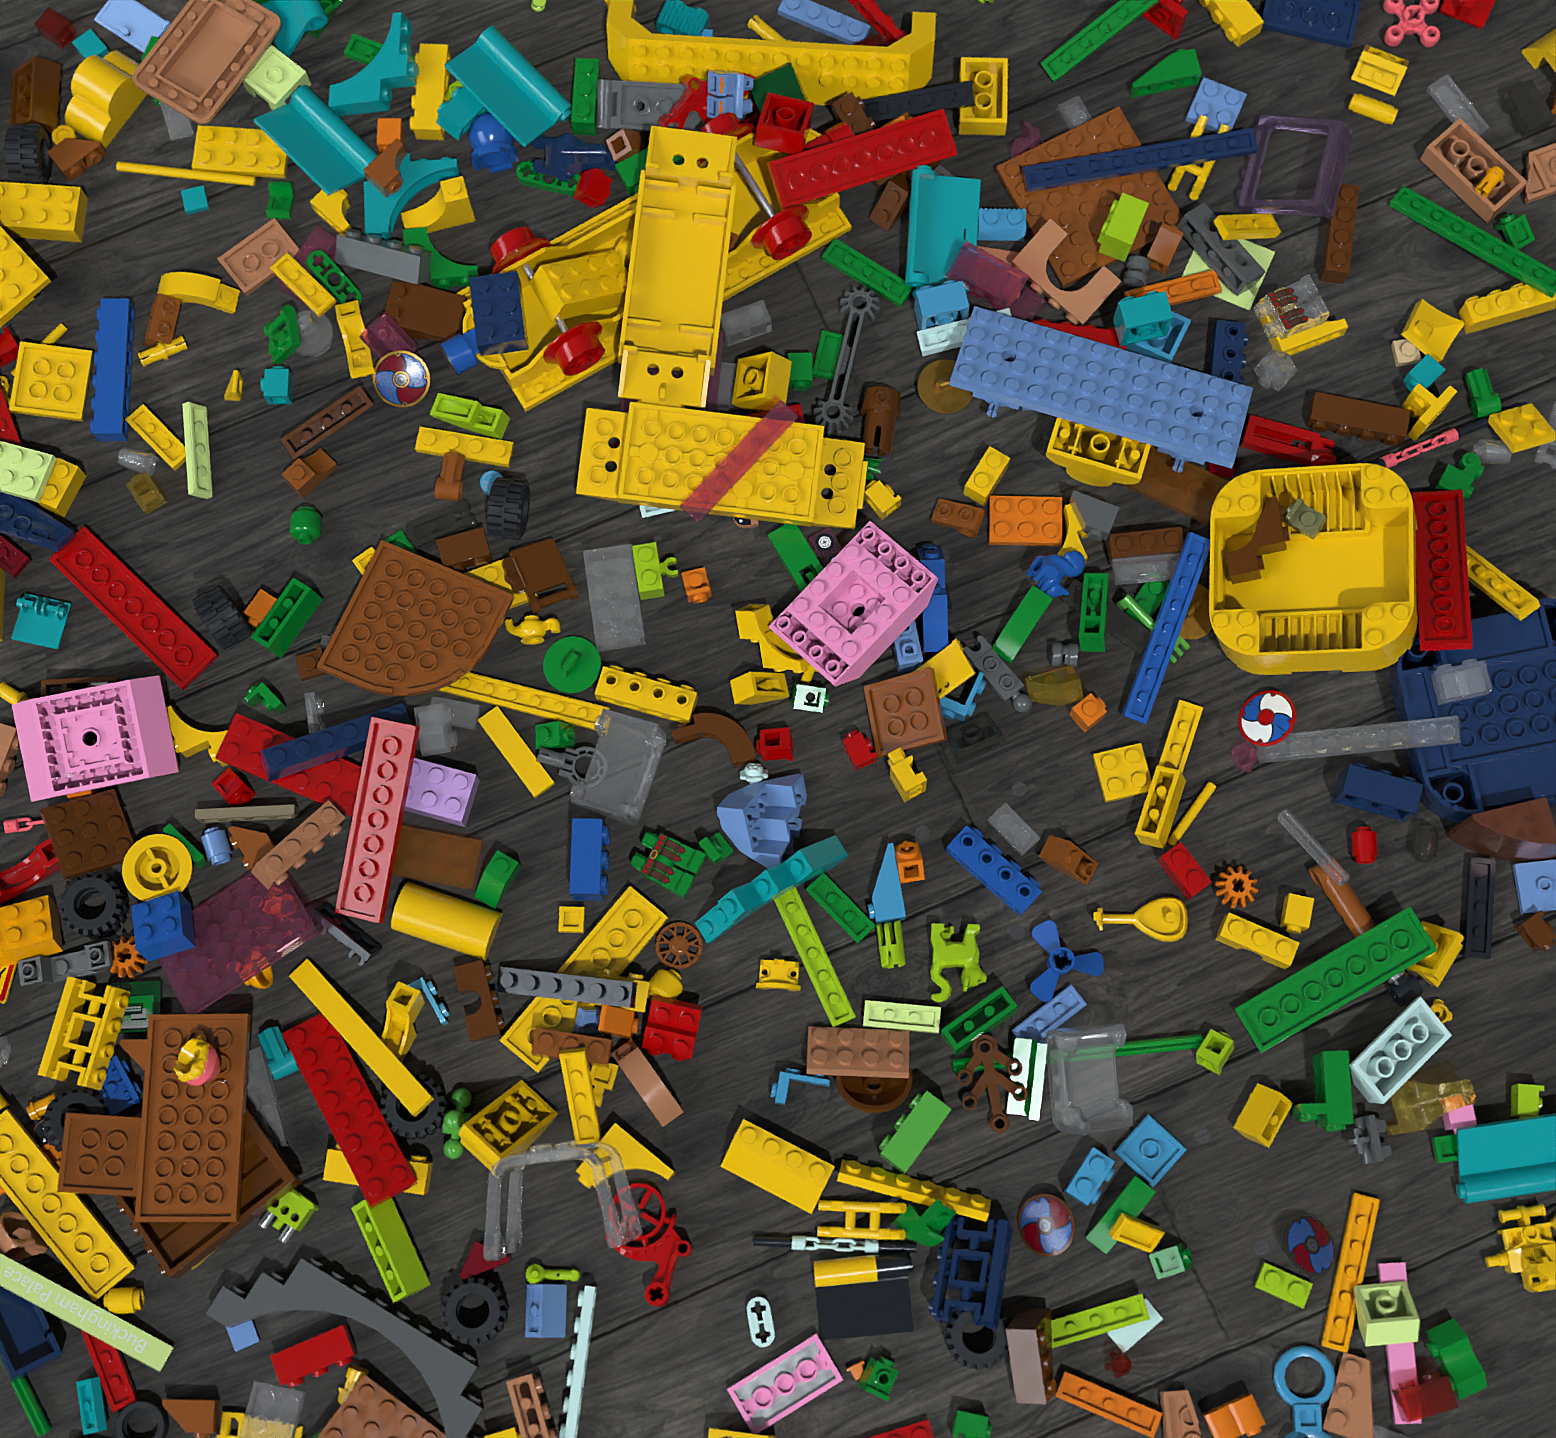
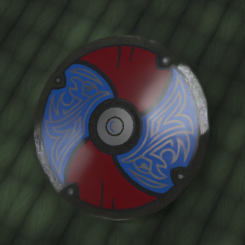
[1284,1215,1336,1277]

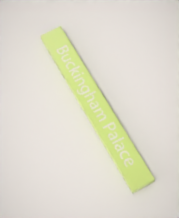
[0,1254,174,1372]

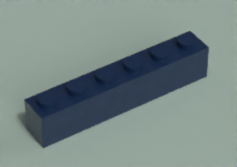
[260,703,412,782]

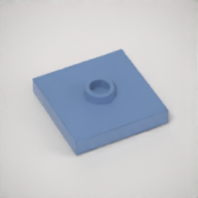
[1512,860,1556,914]

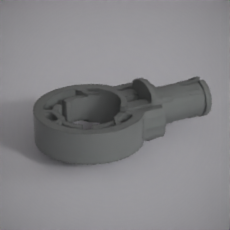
[536,746,607,790]

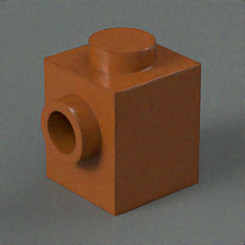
[606,129,646,162]

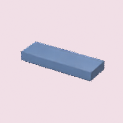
[1012,985,1087,1040]

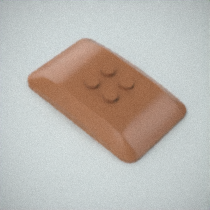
[132,0,281,124]

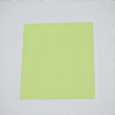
[1182,239,1275,310]

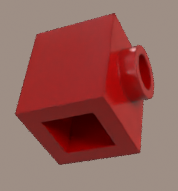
[573,168,612,208]

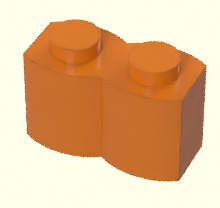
[1202,1393,1266,1438]

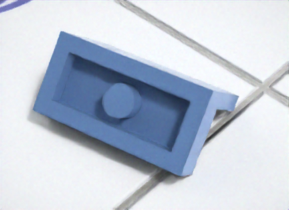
[525,1284,567,1338]

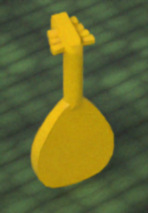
[1093,897,1188,942]

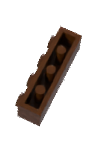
[832,92,899,190]

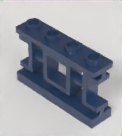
[929,1216,1013,1330]

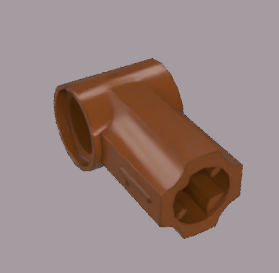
[435,452,466,502]

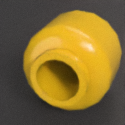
[647,969,683,1001]

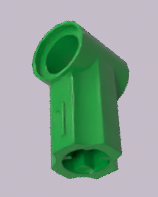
[1465,368,1501,419]

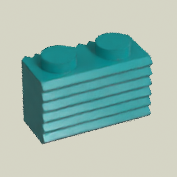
[656,0,710,36]

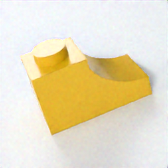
[310,189,351,234]

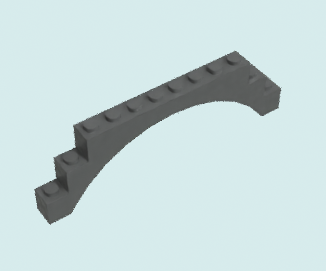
[206,1257,485,1438]

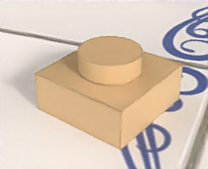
[1391,339,1421,367]

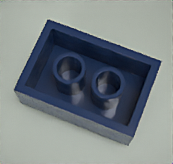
[469,271,529,356]
[1332,763,1423,822]

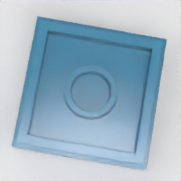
[1114,1114,1187,1188]

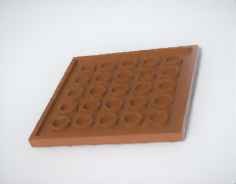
[995,107,1183,288]

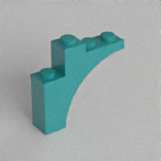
[329,12,419,117]
[364,153,460,241]

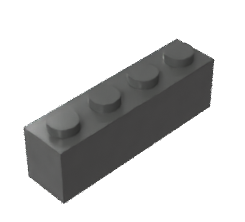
[335,229,432,285]

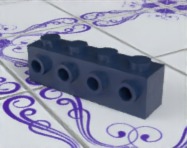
[1209,320,1249,385]

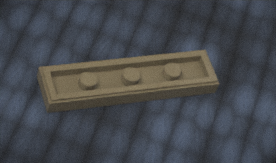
[195,804,299,823]

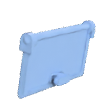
[94,0,171,53]

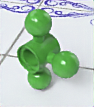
[443,1088,472,1159]

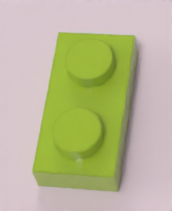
[1254,1263,1313,1308]

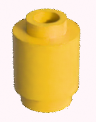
[104,1286,144,1315]

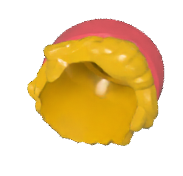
[174,1036,221,1086]

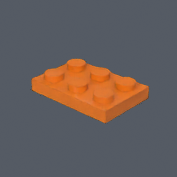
[989,496,1062,546]

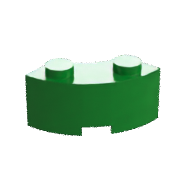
[1426,1318,1487,1400]

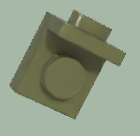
[1286,498,1327,540]

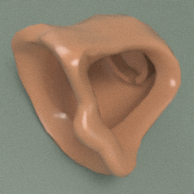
[0,1211,48,1261]

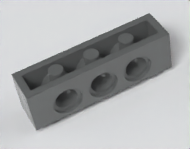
[1177,203,1266,296]

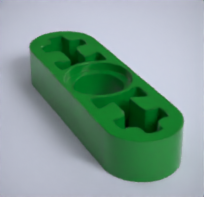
[516,161,580,196]
[306,250,362,304]

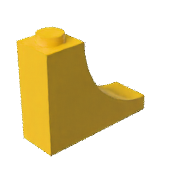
[401,176,476,233]
[1255,295,1348,360]
[576,1123,675,1189]

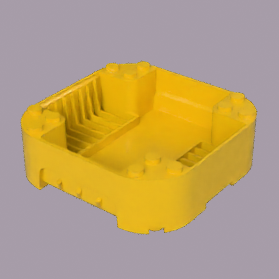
[1209,463,1419,675]

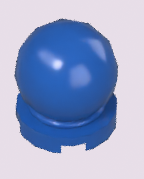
[468,112,518,173]

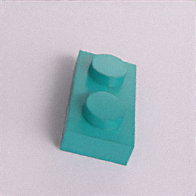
[76,1377,107,1435]

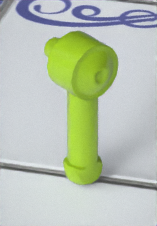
[526,1264,581,1284]

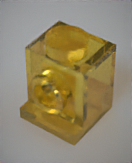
[126,472,167,515]

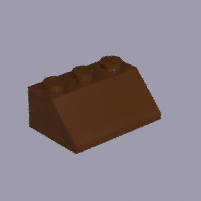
[9,55,62,134]

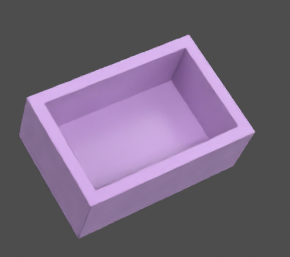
[404,758,480,827]

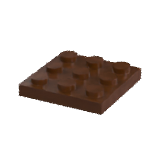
[40,789,134,880]

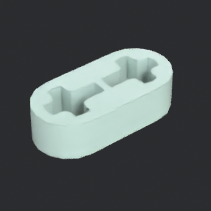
[747,1297,775,1347]

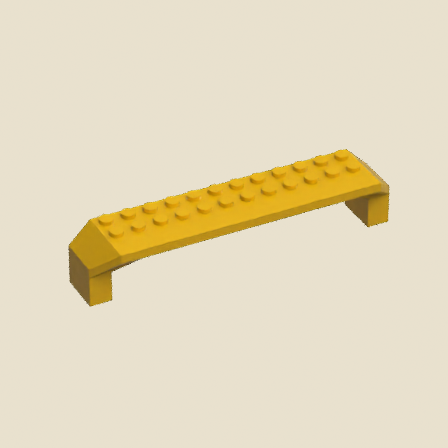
[607,0,936,105]

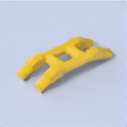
[1168,115,1230,200]
[817,1200,907,1240]

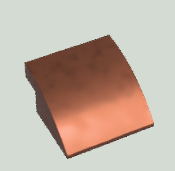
[1446,797,1556,861]

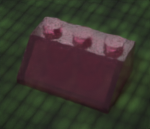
[945,241,1029,310]

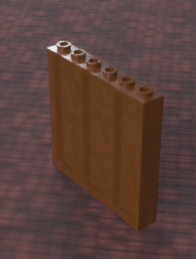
[115,1102,302,1279]

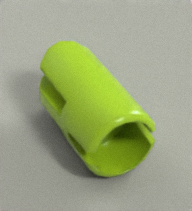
[876,920,906,968]

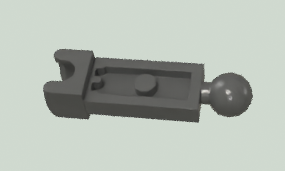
[963,635,1033,713]

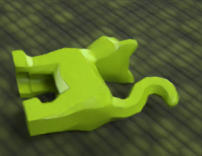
[930,924,987,1002]

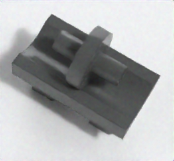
[1348,1115,1392,1164]

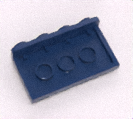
[1262,0,1362,49]

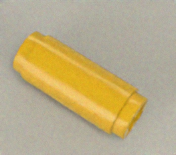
[1348,93,1398,125]

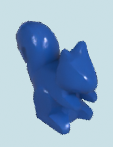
[1026,550,1085,598]

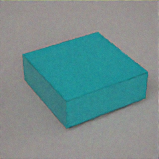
[181,185,210,215]

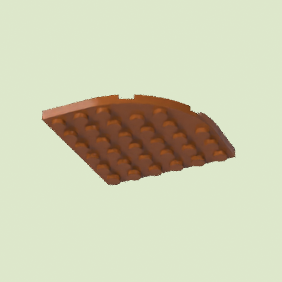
[317,540,515,696]

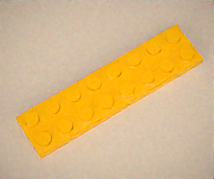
[499,886,669,1074]
[0,1109,137,1302]

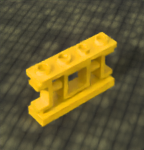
[37,976,130,1090]

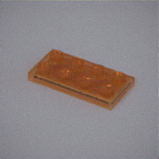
[1119,446,1228,525]
[392,826,483,890]

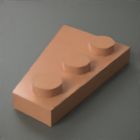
[1323,1352,1375,1438]

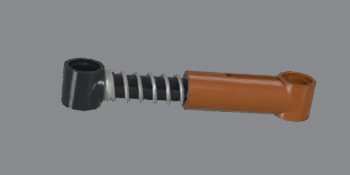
[1309,856,1423,1007]

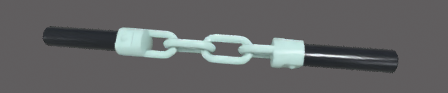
[753,1235,917,1254]

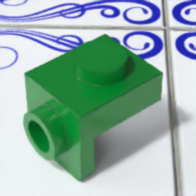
[266,181,295,219]
[535,721,575,750]

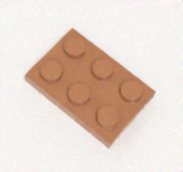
[217,218,303,297]

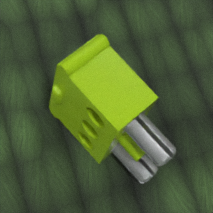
[258,1188,319,1243]

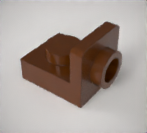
[295,645,327,681]

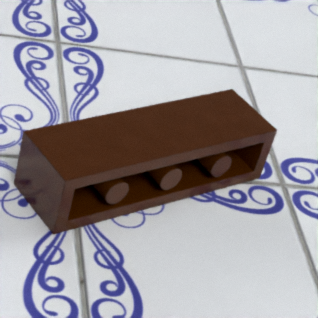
[1320,182,1360,284]
[279,385,373,460]
[1306,392,1411,446]

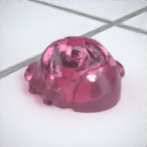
[1231,742,1258,773]

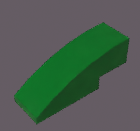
[992,585,1053,664]
[1086,1176,1156,1254]

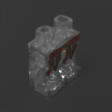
[1253,274,1330,340]

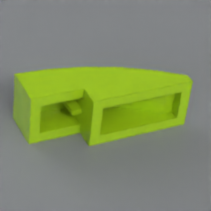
[430,393,510,439]

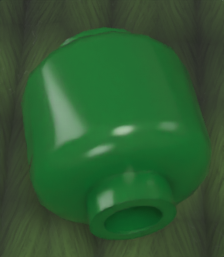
[289,507,322,544]

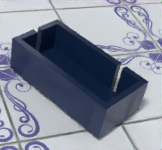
[0,1260,62,1383]

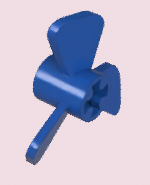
[1030,920,1103,1002]

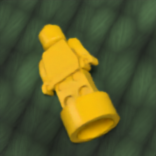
[338,1365,369,1405]

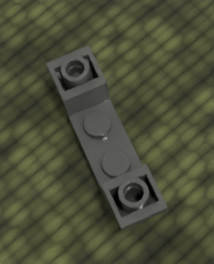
[18,941,113,986]

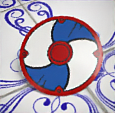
[1238,690,1296,747]

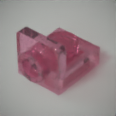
[1010,121,1041,158]

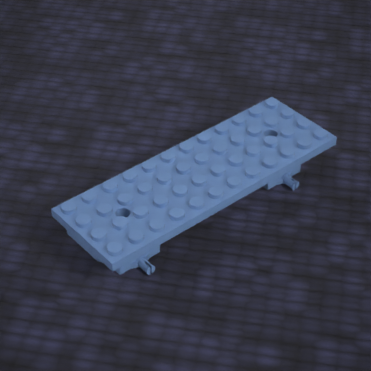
[949,306,1253,472]

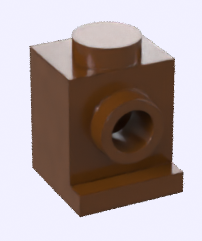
[1515,910,1556,952]

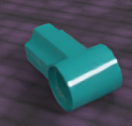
[258,1026,299,1081]

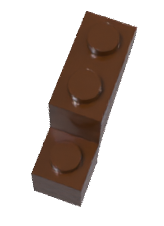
[869,160,942,232]
[1226,496,1290,584]

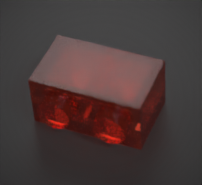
[1392,1372,1459,1422]

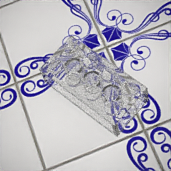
[583,544,646,652]

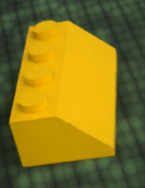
[721,1119,835,1214]

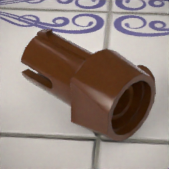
[860,386,901,456]

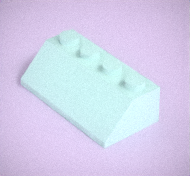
[1350,997,1452,1104]

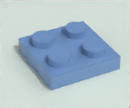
[1185,77,1247,133]

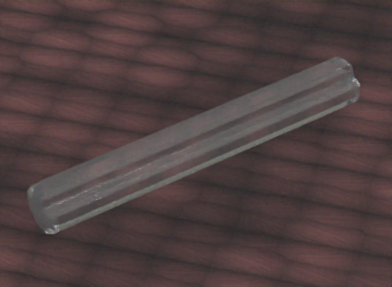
[1277,809,1349,886]

